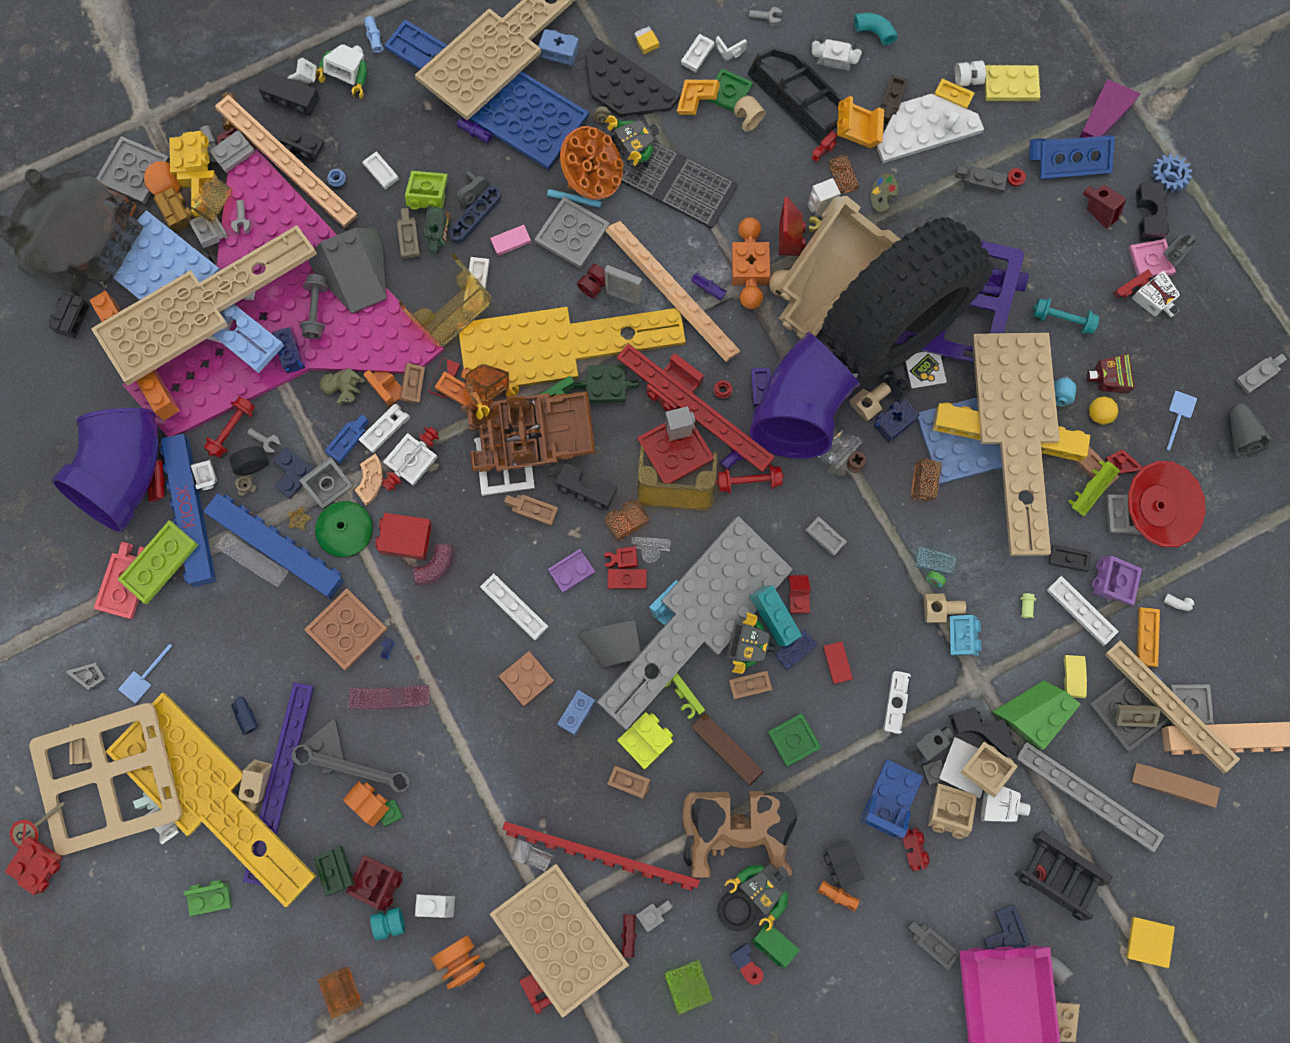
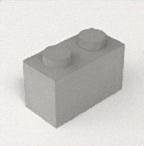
[665,406,695,441]

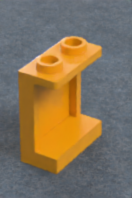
[837,96,884,149]

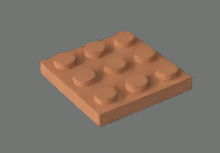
[304,588,388,671]

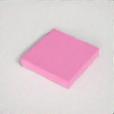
[1129,239,1176,279]

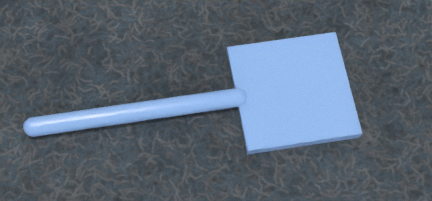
[1167,391,1197,451]
[118,644,172,704]

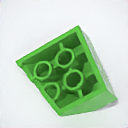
[992,681,1081,751]

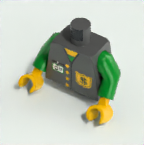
[604,115,659,166]
[727,612,775,674]
[725,864,790,931]

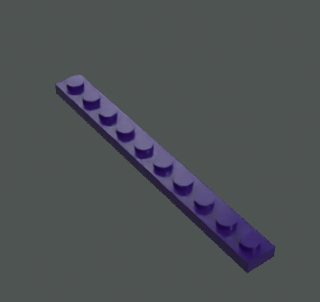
[243,682,314,886]

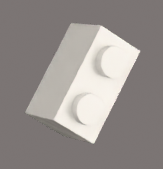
[808,178,841,217]

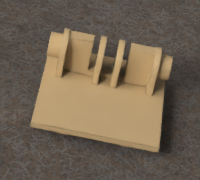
[1056,1001,1080,1042]

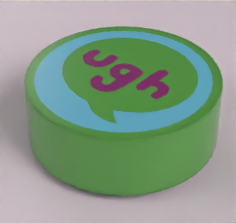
[926,571,946,588]

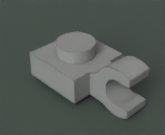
[636,900,673,933]

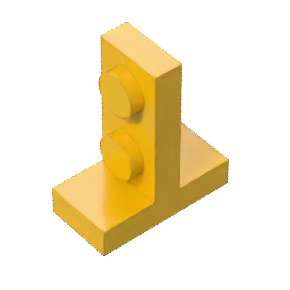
[177,171,219,218]

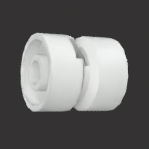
[955,60,986,87]

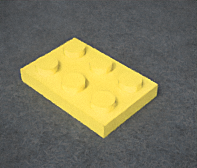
[984,65,1040,101]

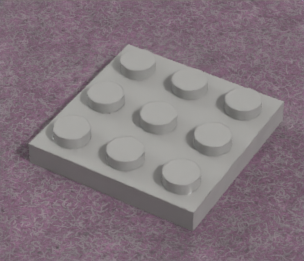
[95,136,170,205]
[534,197,610,269]

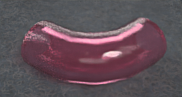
[414,544,453,586]

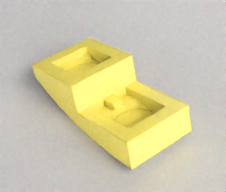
[1063,655,1087,698]

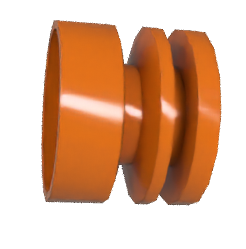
[430,935,486,990]

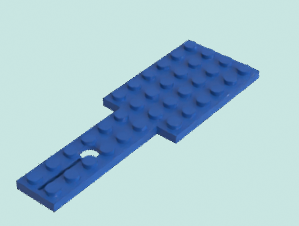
[384,19,589,170]

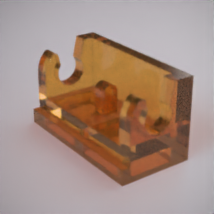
[911,458,942,502]

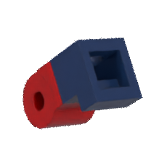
[729,943,763,985]

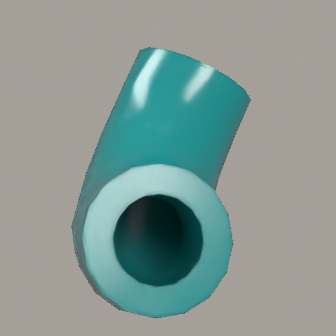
[853,13,898,45]

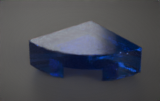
[381,637,395,660]

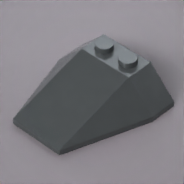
[308,228,387,314]

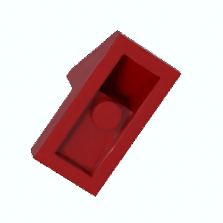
[788,575,811,614]

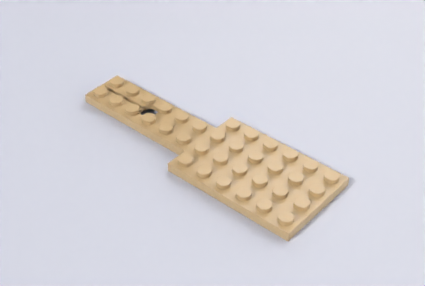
[415,0,575,120]
[91,225,317,386]
[972,333,1060,556]

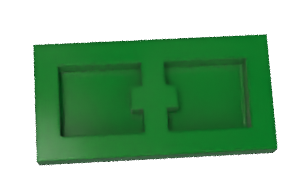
[750,922,800,969]

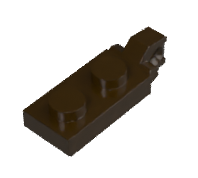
[880,75,908,124]

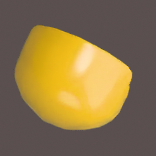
[1089,396,1119,425]

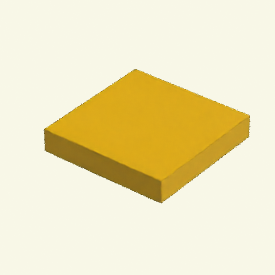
[1126,917,1175,968]

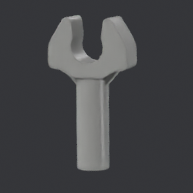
[749,7,782,26]
[231,200,251,235]
[247,428,282,454]

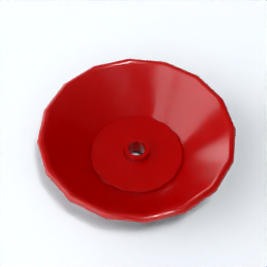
[1128,461,1206,547]

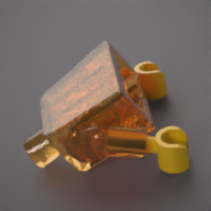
[462,364,519,420]

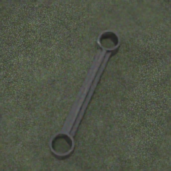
[292,745,410,792]

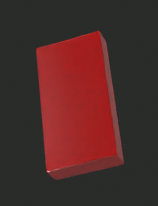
[823,641,853,685]

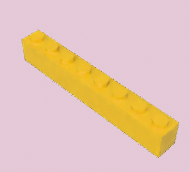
[932,402,1090,462]

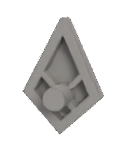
[66,663,106,690]

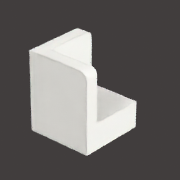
[288,58,317,85]

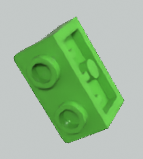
[183,880,232,916]

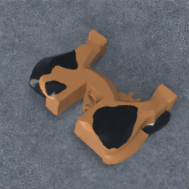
[683,791,797,878]

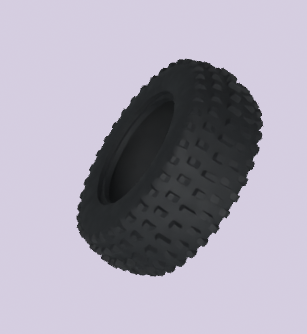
[822,217,994,380]

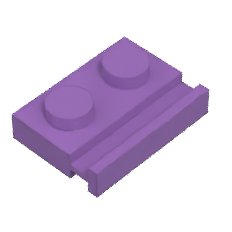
[548,549,595,593]

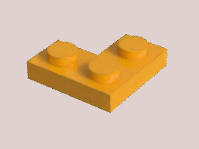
[677,80,720,115]

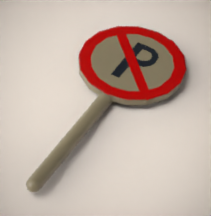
[10,802,65,848]

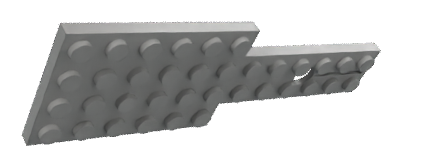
[596,516,793,730]

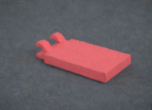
[93,542,144,619]

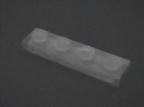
[215,532,290,589]

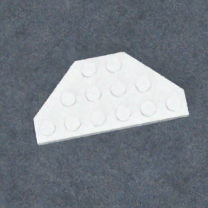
[877,94,984,164]

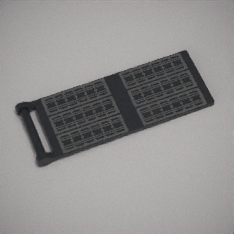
[609,128,737,228]

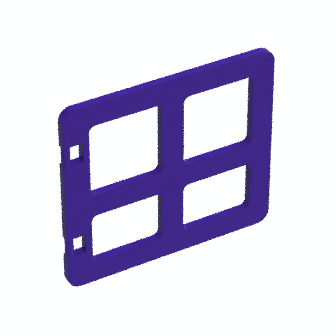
[894,241,1024,363]

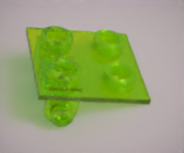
[664,960,713,1015]

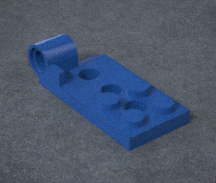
[1029,135,1115,179]

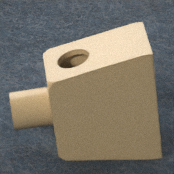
[238,760,273,811]

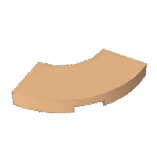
[355,453,383,506]

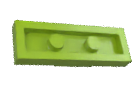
[1069,461,1120,516]
[665,673,705,719]

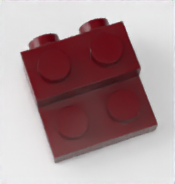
[346,855,403,911]

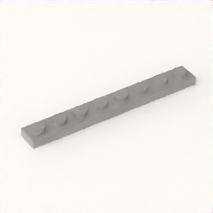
[1015,742,1165,852]

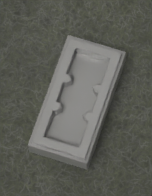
[805,516,847,557]

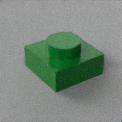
[381,799,403,827]

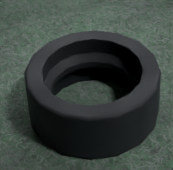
[229,446,269,476]
[717,891,757,931]

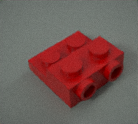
[5,836,63,895]

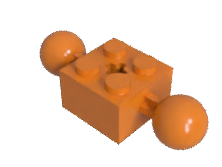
[731,217,770,309]

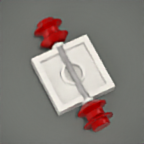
[381,427,439,492]

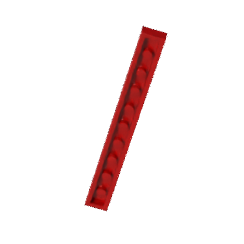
[617,343,775,473]
[502,822,700,891]

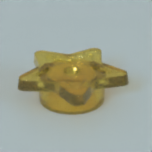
[287,506,312,531]

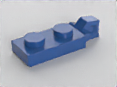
[324,414,370,464]

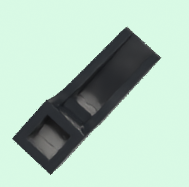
[949,707,1018,760]

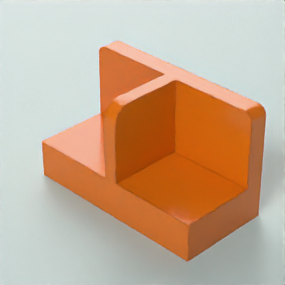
[363,370,401,407]

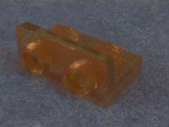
[317,966,362,1019]

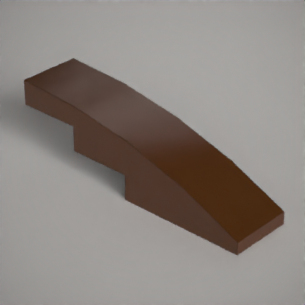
[691,713,763,786]

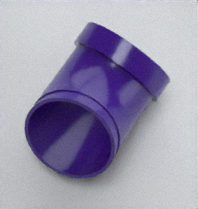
[750,331,860,459]
[52,408,158,533]

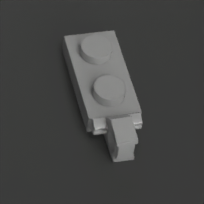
[1236,354,1287,394]

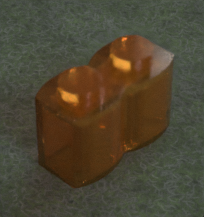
[605,500,650,542]

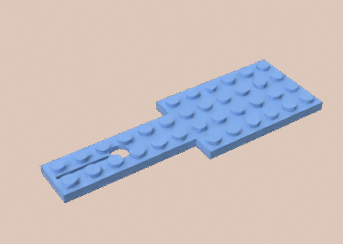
[96,210,284,373]

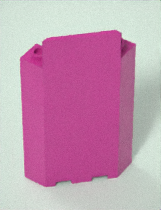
[959,945,1060,1043]

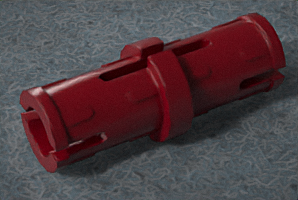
[621,914,637,958]

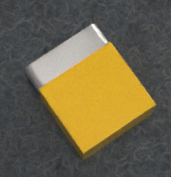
[634,26,659,55]

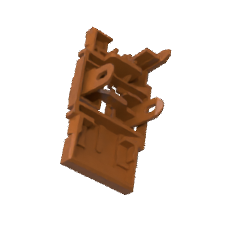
[460,391,596,472]

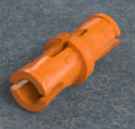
[818,880,860,912]

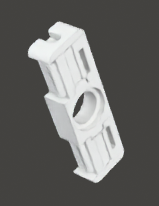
[883,671,911,734]

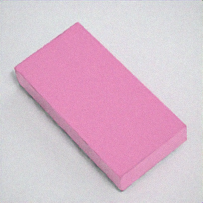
[490,225,531,256]

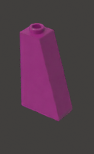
[1079,79,1140,138]

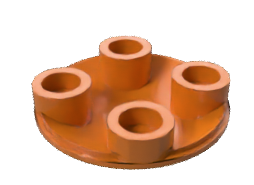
[144,161,181,196]

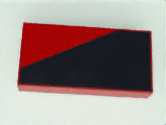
[428,358,460,399]

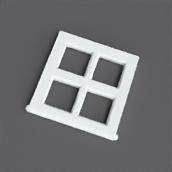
[474,433,535,496]

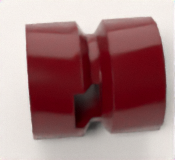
[576,264,605,299]

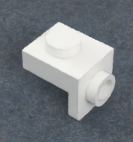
[191,459,218,490]

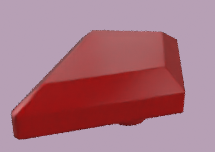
[1105,449,1142,475]

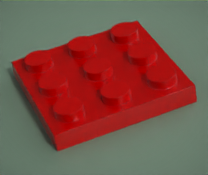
[637,423,715,487]

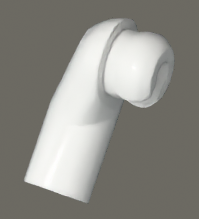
[1164,594,1194,611]

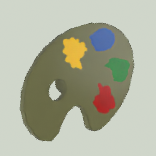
[870,173,899,213]

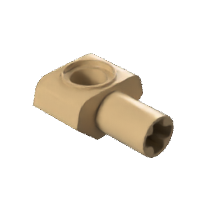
[849,382,891,421]
[924,593,966,623]

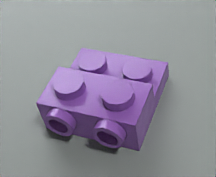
[1092,556,1142,605]

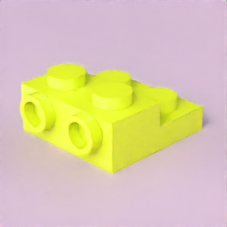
[617,712,673,770]

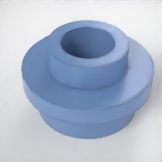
[327,169,346,187]

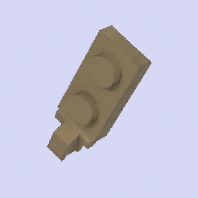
[397,208,420,259]

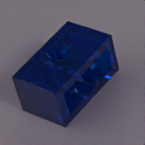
[272,327,305,374]
[874,399,920,443]

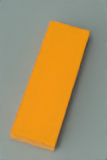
[1137,607,1160,668]

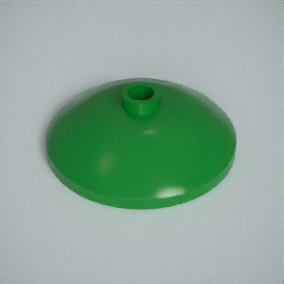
[315,501,373,558]

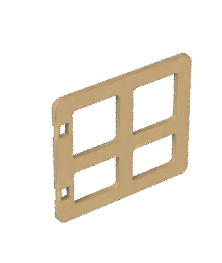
[29,703,182,856]

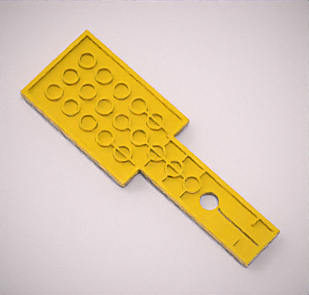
[458,307,686,393]
[105,693,317,908]

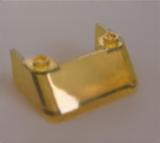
[398,253,492,346]
[637,446,718,510]

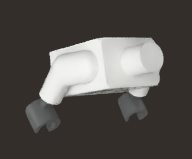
[810,33,865,71]

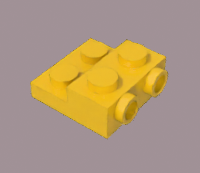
[169,131,209,175]

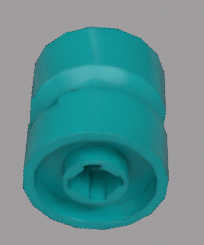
[370,907,406,941]

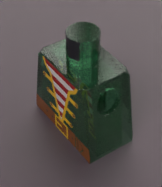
[424,206,451,253]

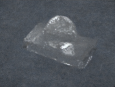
[632,537,671,563]

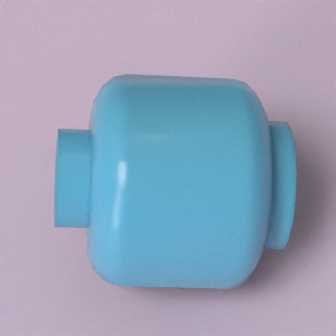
[1054,377,1077,406]

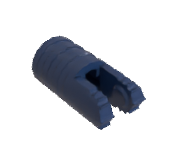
[231,696,259,735]

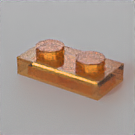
[829,155,859,194]

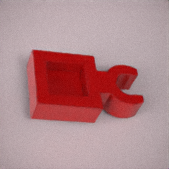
[811,130,838,162]
[604,546,639,569]

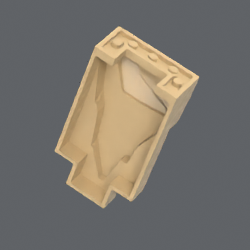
[777,196,901,339]

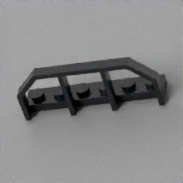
[747,47,843,145]

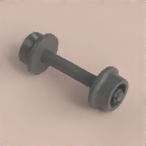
[300,274,328,339]

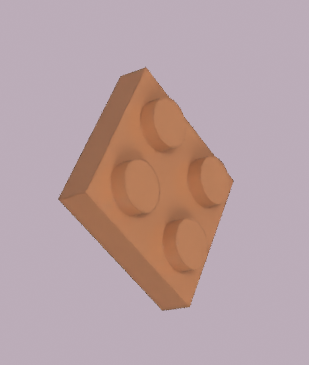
[499,651,554,707]

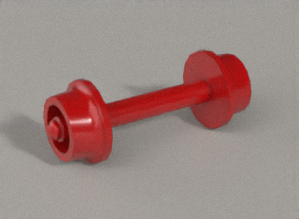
[203,396,255,458]
[715,464,785,494]

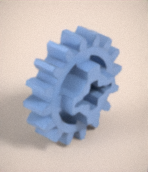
[1150,153,1192,193]

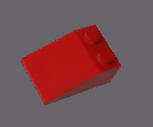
[778,197,806,256]

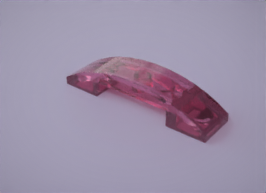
[349,685,430,709]

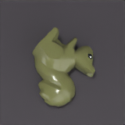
[319,367,365,405]

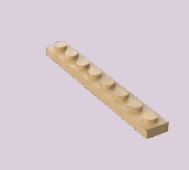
[1105,640,1240,774]

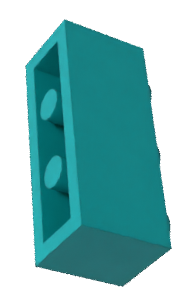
[749,585,802,646]

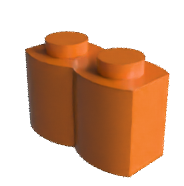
[343,781,389,827]

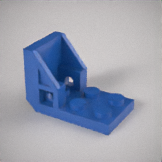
[860,759,924,839]

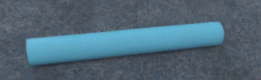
[547,189,602,208]

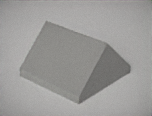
[299,457,353,509]

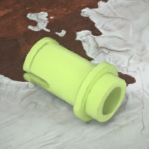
[1020,593,1036,618]

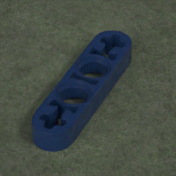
[449,186,502,244]

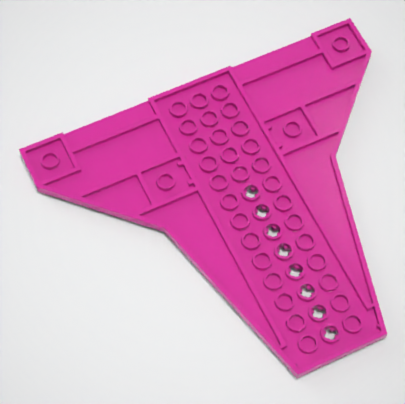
[123,149,444,437]

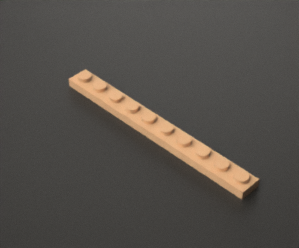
[215,95,357,228]
[606,221,740,362]

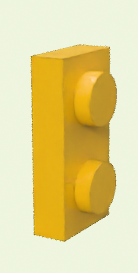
[934,78,974,109]

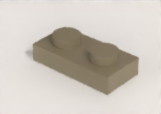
[1115,705,1161,727]

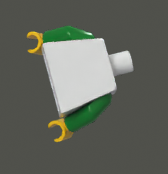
[315,45,367,99]

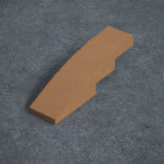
[1132,763,1221,808]

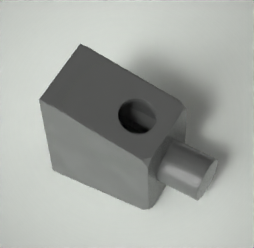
[904,726,953,767]

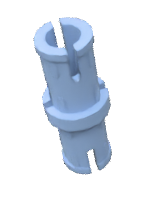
[363,16,383,53]

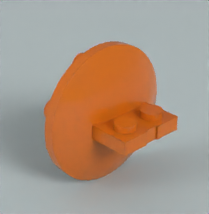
[560,126,624,200]

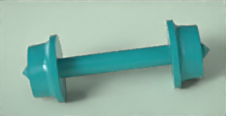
[1033,298,1099,334]

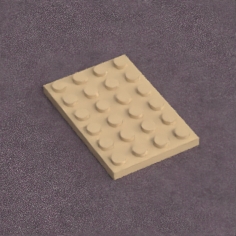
[489,864,629,1018]

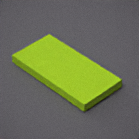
[117,520,198,605]

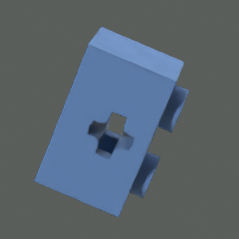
[538,29,579,66]
[557,690,596,736]

